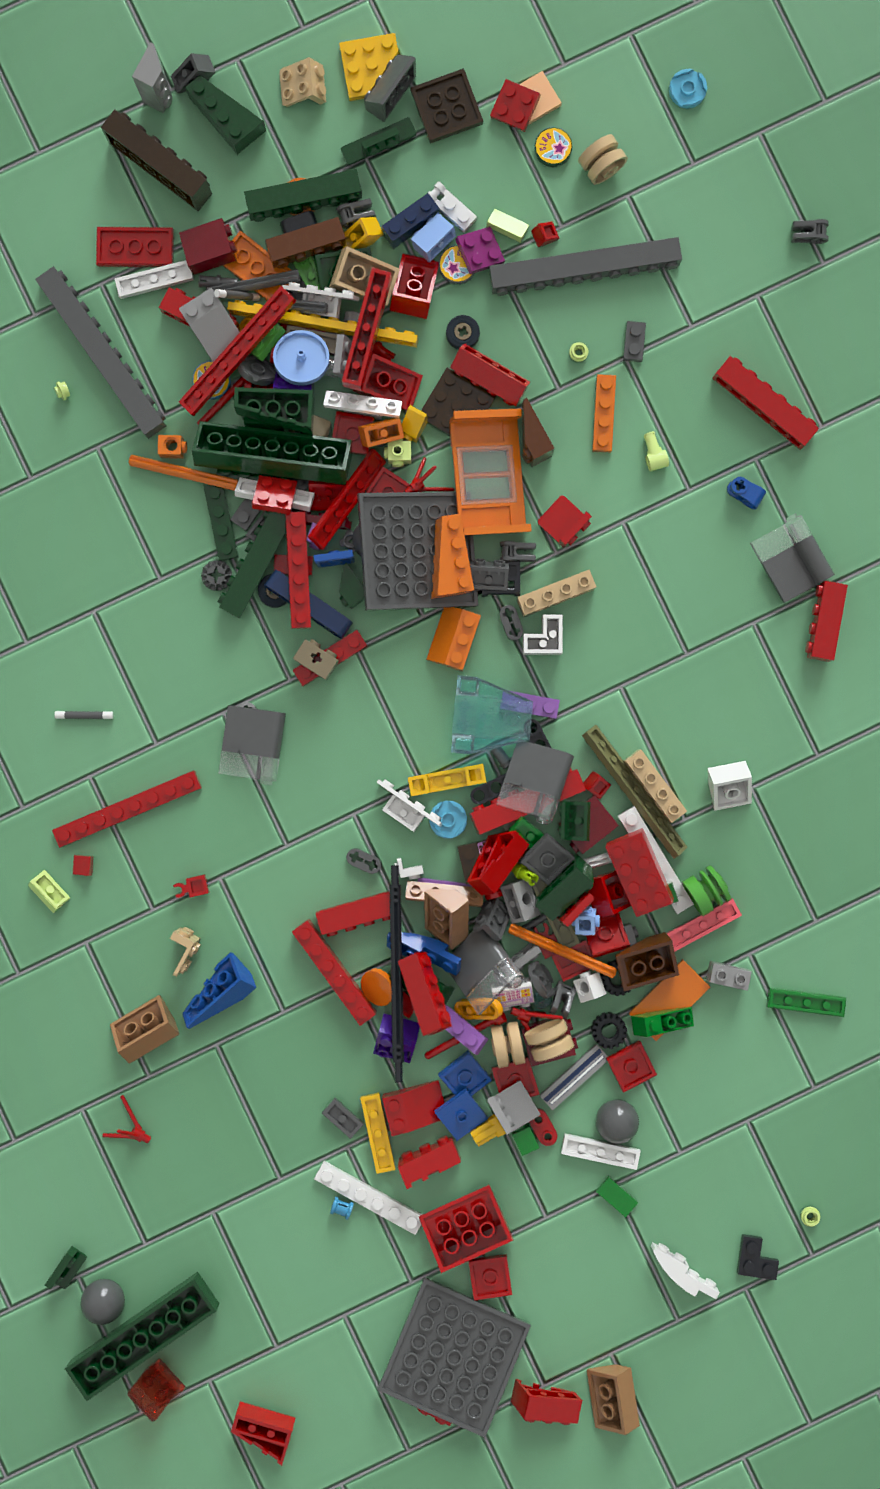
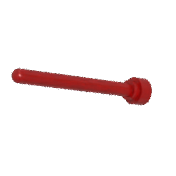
[424,1012,507,1059]

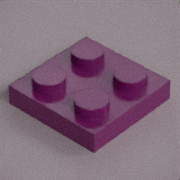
[455,226,505,274]

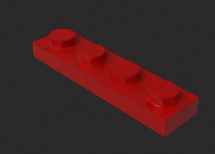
[293,630,367,686]

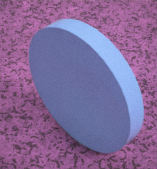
[273,330,330,385]

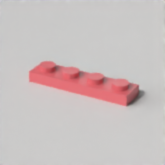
[667,898,742,952]

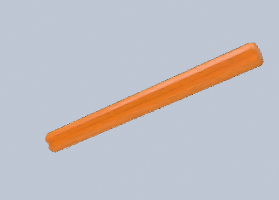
[129,455,238,491]
[508,923,617,978]

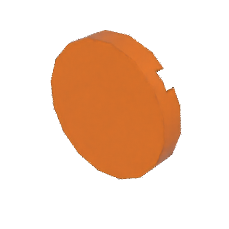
[361,968,392,1006]

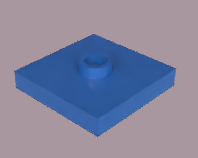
[314,550,355,568]
[438,1050,492,1096]
[434,1088,488,1141]

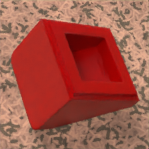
[531,221,560,247]
[583,771,611,800]
[73,855,94,876]

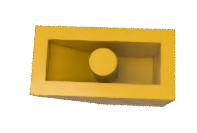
[342,217,384,249]
[401,405,427,443]

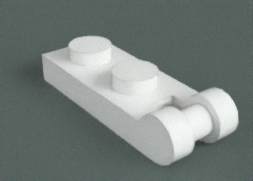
[428,182,477,233]

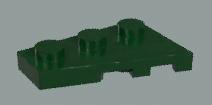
[314,247,372,291]

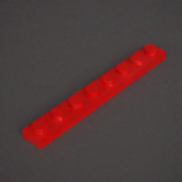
[179,286,297,416]
[52,770,202,848]

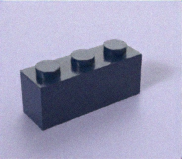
[382,193,439,249]

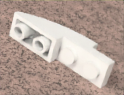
[651,1242,720,1299]

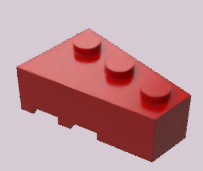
[467,831,530,896]
[398,1136,461,1189]
[511,1379,582,1425]
[231,1401,295,1466]

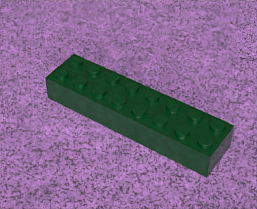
[192,421,352,485]
[65,1272,220,1401]

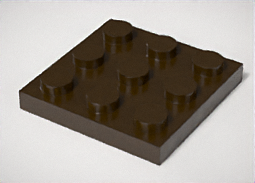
[410,68,483,144]
[421,367,496,436]

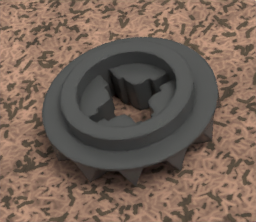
[201,560,232,591]

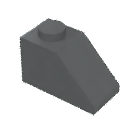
[171,53,216,93]

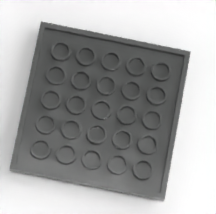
[357,492,478,611]
[378,1277,531,1438]

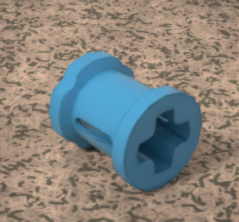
[330,1196,354,1220]

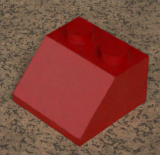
[588,870,631,917]

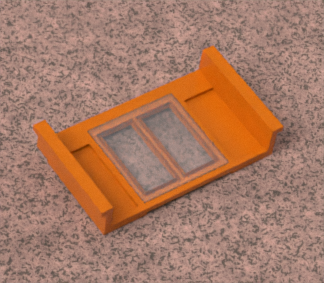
[449,408,532,536]

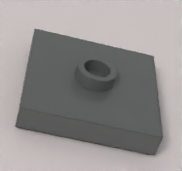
[520,833,575,885]

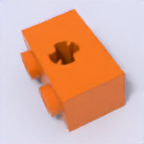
[358,417,404,448]

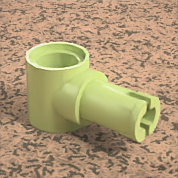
[644,431,669,472]

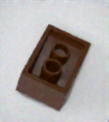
[521,398,555,467]
[615,932,679,991]

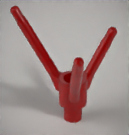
[404,457,455,492]
[510,1007,563,1031]
[102,1095,151,1144]

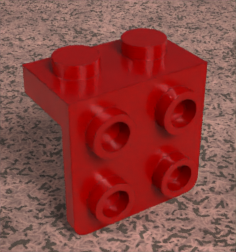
[538,495,592,548]

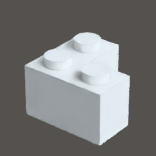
[523,615,563,655]

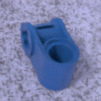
[727,477,766,510]

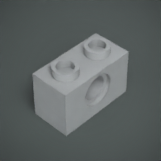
[500,879,541,924]
[706,961,752,991]

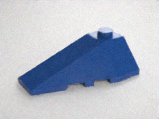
[182,952,256,1029]

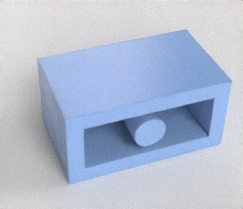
[411,213,456,263]

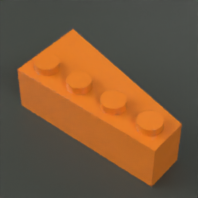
[431,514,474,599]

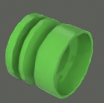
[681,865,731,916]

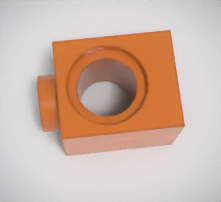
[158,435,187,459]

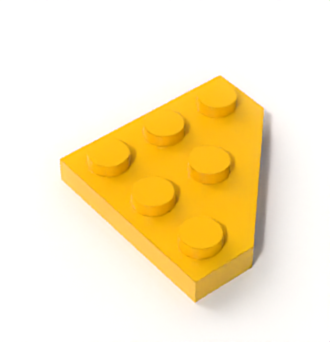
[339,33,399,101]

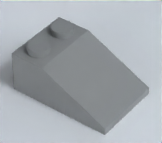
[179,288,240,362]

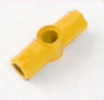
[470,1114,506,1147]

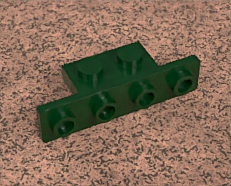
[341,117,416,166]

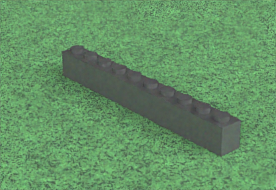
[489,237,682,296]
[35,266,166,439]

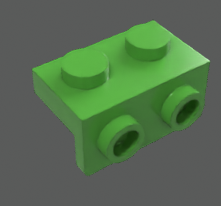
[250,324,286,361]

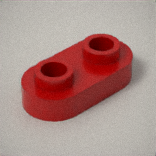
[529,1108,557,1146]

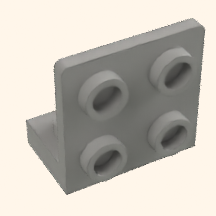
[487,1081,540,1135]

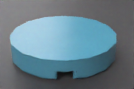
[669,69,707,109]
[429,801,467,838]

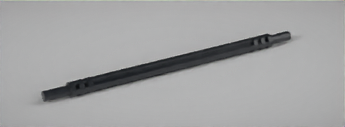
[389,865,404,1083]

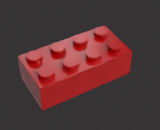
[605,828,674,917]

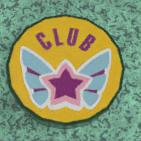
[534,127,573,167]

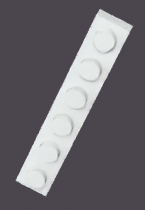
[618,806,694,914]
[314,1161,422,1235]

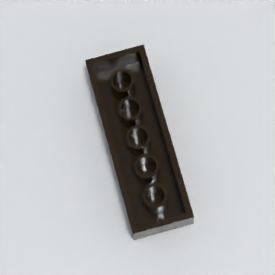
[101,109,212,212]

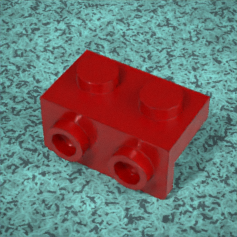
[309,480,345,511]

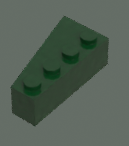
[185,75,266,155]
[234,387,315,436]

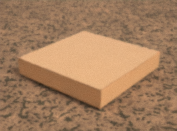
[520,71,562,125]

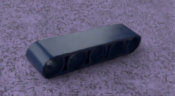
[264,570,353,639]

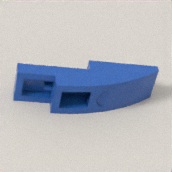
[387,932,461,975]

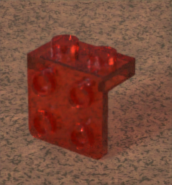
[128,1358,186,1422]

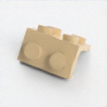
[279,57,326,107]
[170,927,201,977]

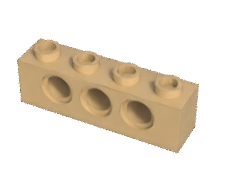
[517,569,596,618]
[624,749,687,823]

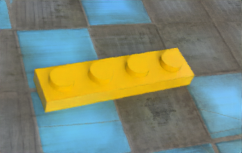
[360,1092,396,1174]

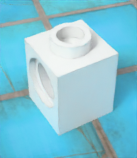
[573,971,606,1003]

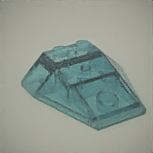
[451,675,533,754]

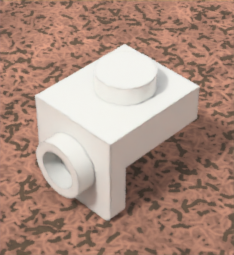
[394,858,424,880]

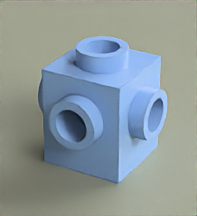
[572,906,600,935]

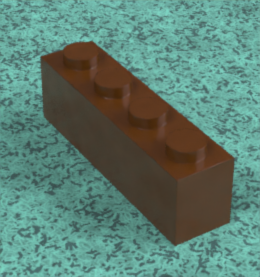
[265,217,346,268]

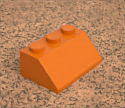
[426,607,481,672]

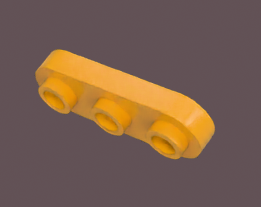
[454,998,503,1020]

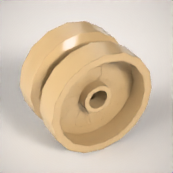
[578,134,628,185]
[524,1019,574,1061]
[490,1021,525,1068]

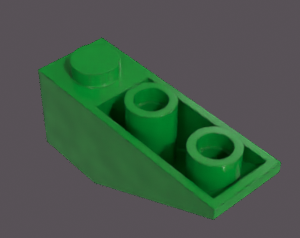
[631,1007,694,1037]

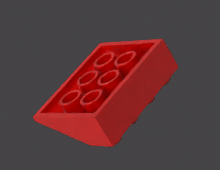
[418,1185,514,1273]

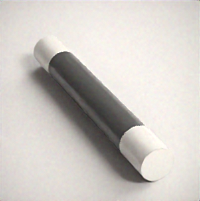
[214,289,260,301]
[55,711,114,719]

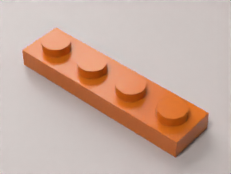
[592,374,616,453]

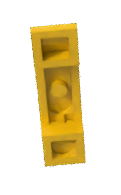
[408,764,487,796]

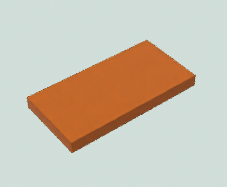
[222,230,295,301]
[629,959,710,1041]

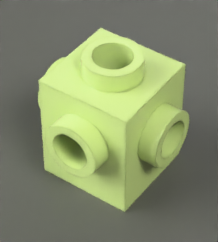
[384,439,412,467]

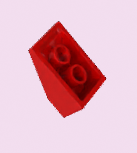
[390,253,439,319]
[353,353,423,411]
[382,1080,444,1136]

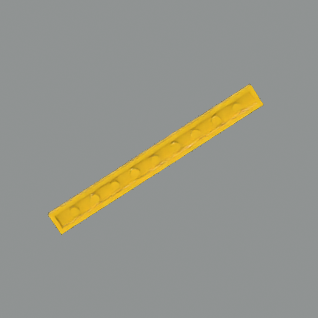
[227,300,418,348]

